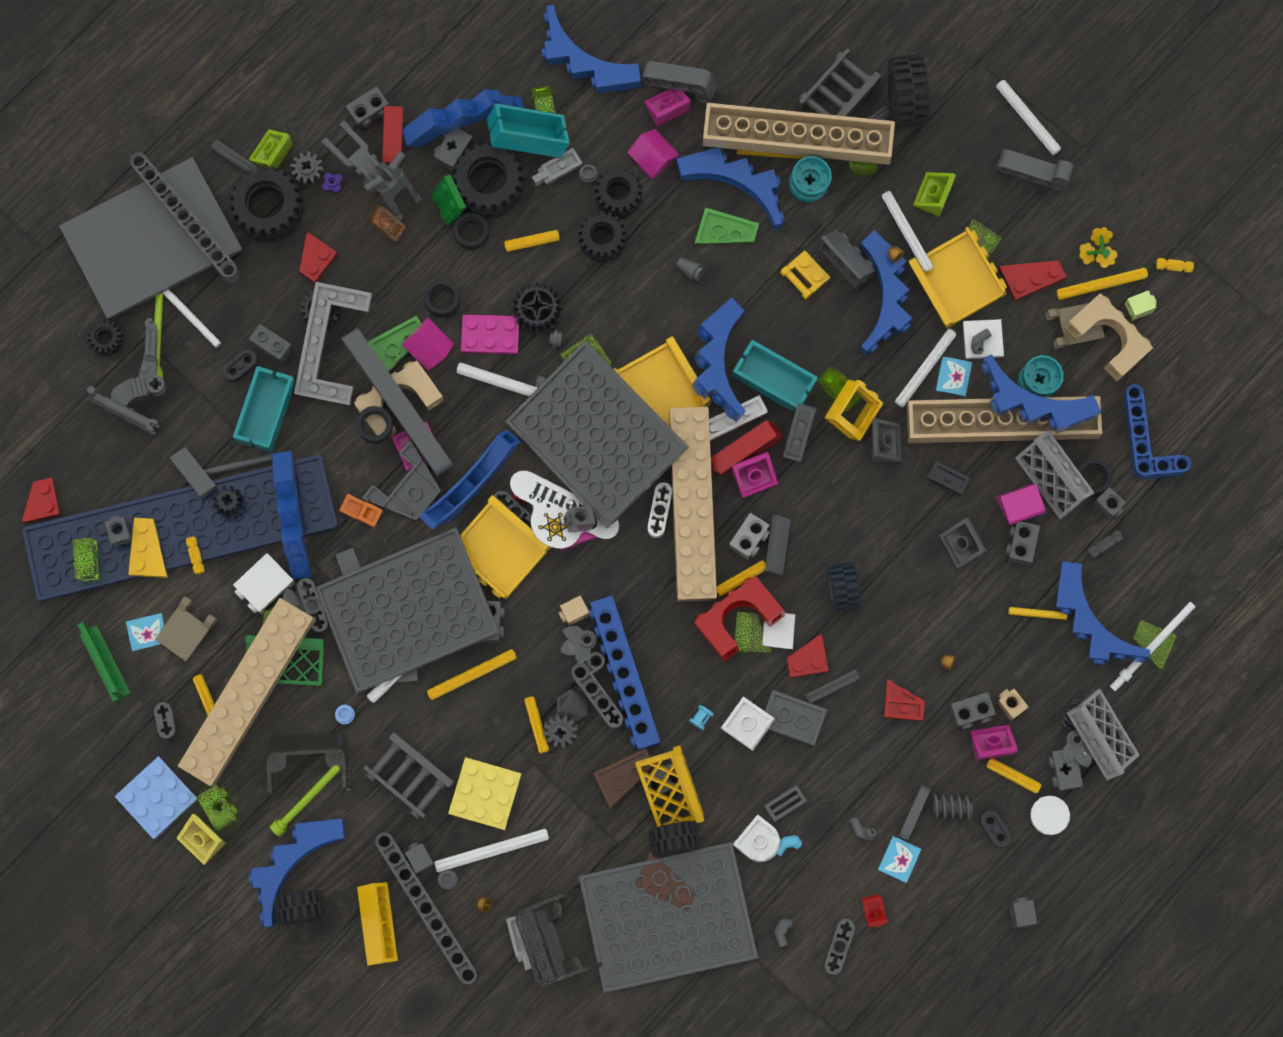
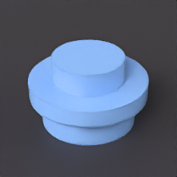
[335,705,355,724]

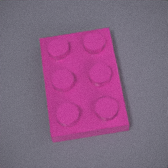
[461,315,519,355]

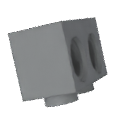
[729,513,770,560]

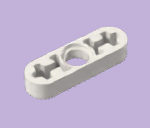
[648,483,672,538]

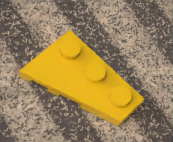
[128,518,168,578]

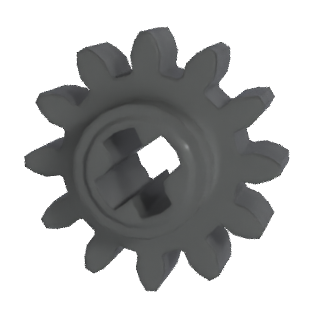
[290,151,324,185]
[543,712,578,747]

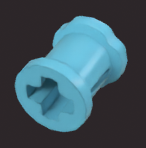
[689,705,714,731]

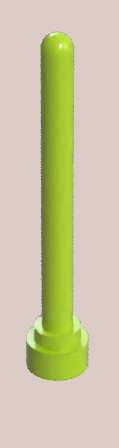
[154,293,163,379]
[270,765,340,837]

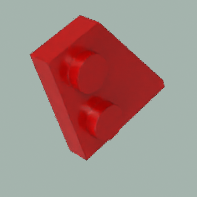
[299,233,338,284]
[787,635,828,678]
[884,680,925,721]

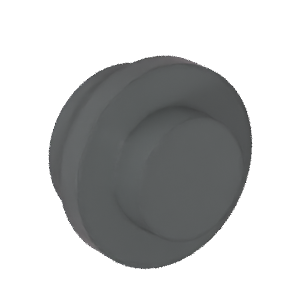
[579,164,598,183]
[549,329,563,349]
[438,870,458,890]

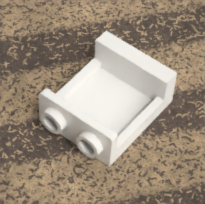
[233,553,296,615]

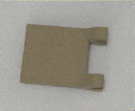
[1045,303,1105,349]
[155,597,218,662]

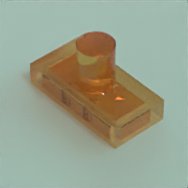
[368,204,406,242]

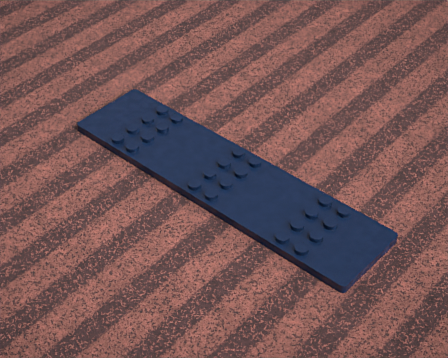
[22,455,338,602]

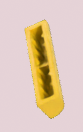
[357,882,398,966]

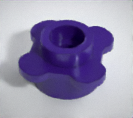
[322,173,342,192]

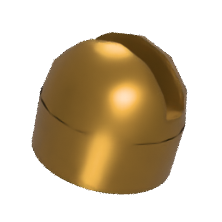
[887,246,904,263]
[940,654,956,671]
[475,896,492,914]

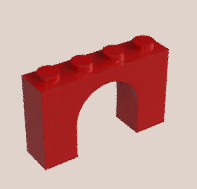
[694,576,785,662]

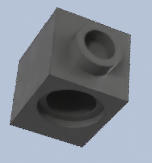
[1094,487,1126,519]
[564,506,596,533]
[105,515,132,547]
[405,842,434,875]

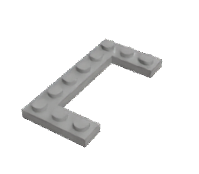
[294,282,373,405]

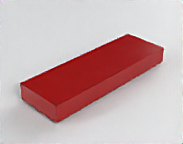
[382,106,403,163]

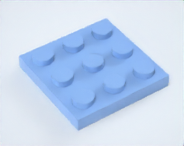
[115,756,198,840]

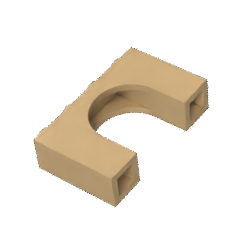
[1064,293,1153,382]
[354,360,444,439]

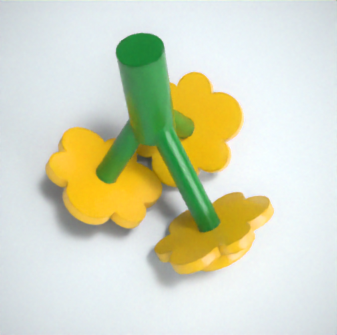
[1079,227,1117,268]

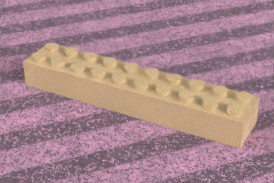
[703,103,895,165]
[907,396,1102,443]
[669,407,717,602]
[178,598,316,786]

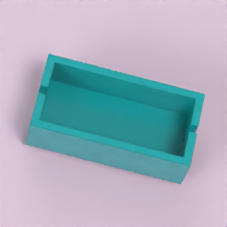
[487,103,570,158]
[732,340,818,413]
[233,366,296,453]

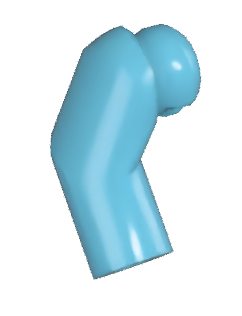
[777,835,802,857]

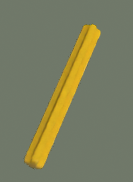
[1056,268,1148,300]
[427,649,516,700]

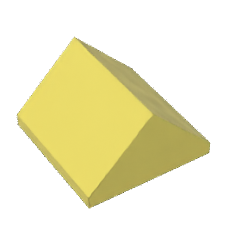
[177,814,226,865]

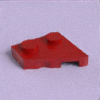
[22,478,61,524]

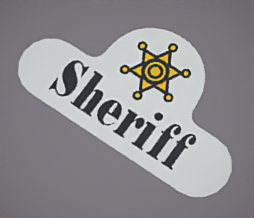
[510,471,619,548]

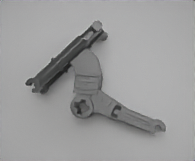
[321,120,422,222]
[87,318,166,435]

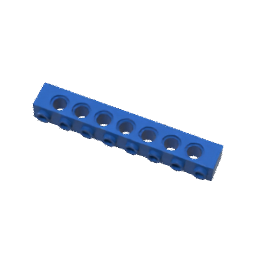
[588,596,660,751]

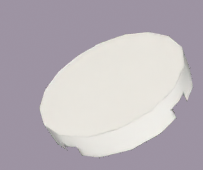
[1030,796,1070,835]

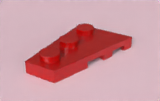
[998,260,1066,301]

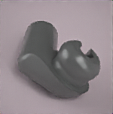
[971,328,992,354]
[849,817,876,841]
[774,918,793,948]

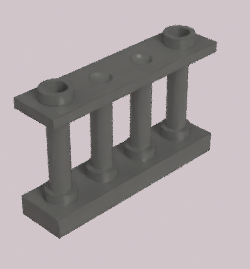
[798,48,881,117]
[363,732,455,820]

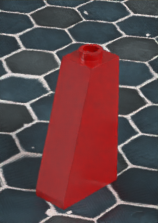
[711,420,785,475]

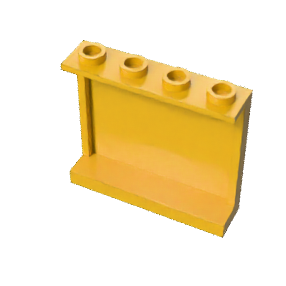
[908,227,1007,328]
[614,336,711,427]
[460,495,552,599]

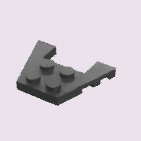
[362,440,442,521]

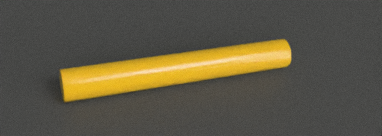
[1008,607,1067,620]

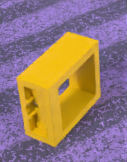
[825,380,883,441]

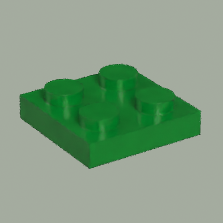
[432,175,466,226]

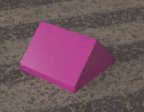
[644,89,690,127]
[627,129,680,180]
[401,317,454,371]
[731,452,778,498]
[995,484,1046,525]
[971,725,1018,761]

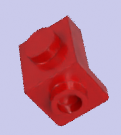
[861,894,888,927]

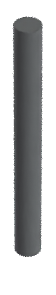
[203,453,275,476]

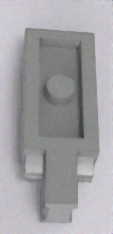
[532,148,583,186]
[506,914,535,971]

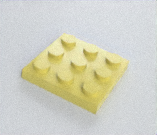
[448,757,522,830]

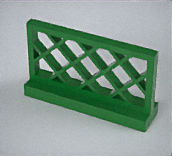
[78,622,132,703]
[245,635,326,686]

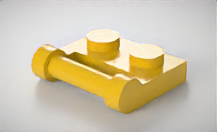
[780,250,830,300]

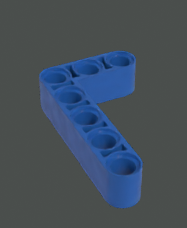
[1123,384,1191,479]

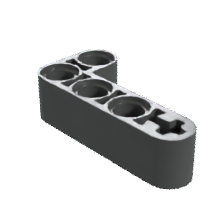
[640,61,717,104]
[996,149,1074,191]
[572,652,623,730]

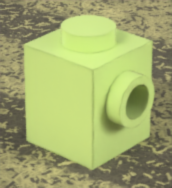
[1125,290,1157,321]

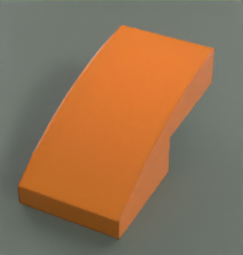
[339,494,383,527]

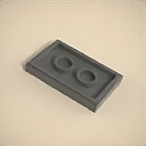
[765,690,828,746]

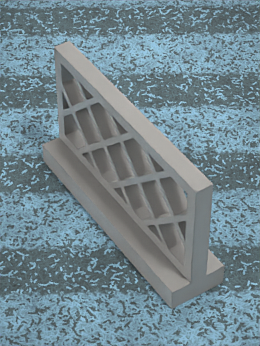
[1015,431,1094,519]
[1067,689,1139,780]

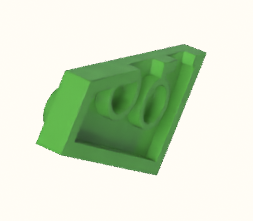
[694,207,759,244]
[368,315,421,372]

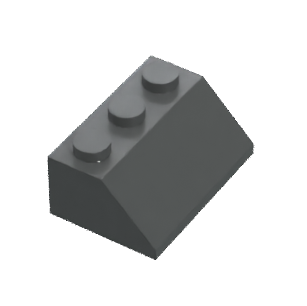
[819,230,875,290]

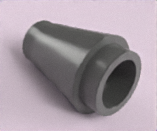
[676,257,705,281]

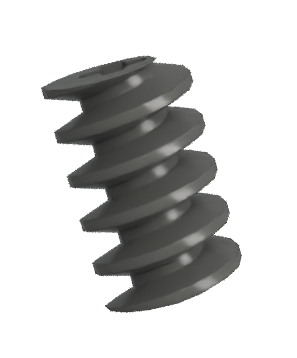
[933,793,974,820]

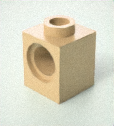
[558,595,590,626]
[996,689,1028,721]

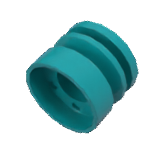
[789,156,832,203]
[1017,355,1063,398]

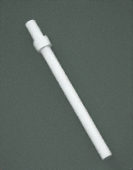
[163,290,221,348]
[1110,602,1195,691]

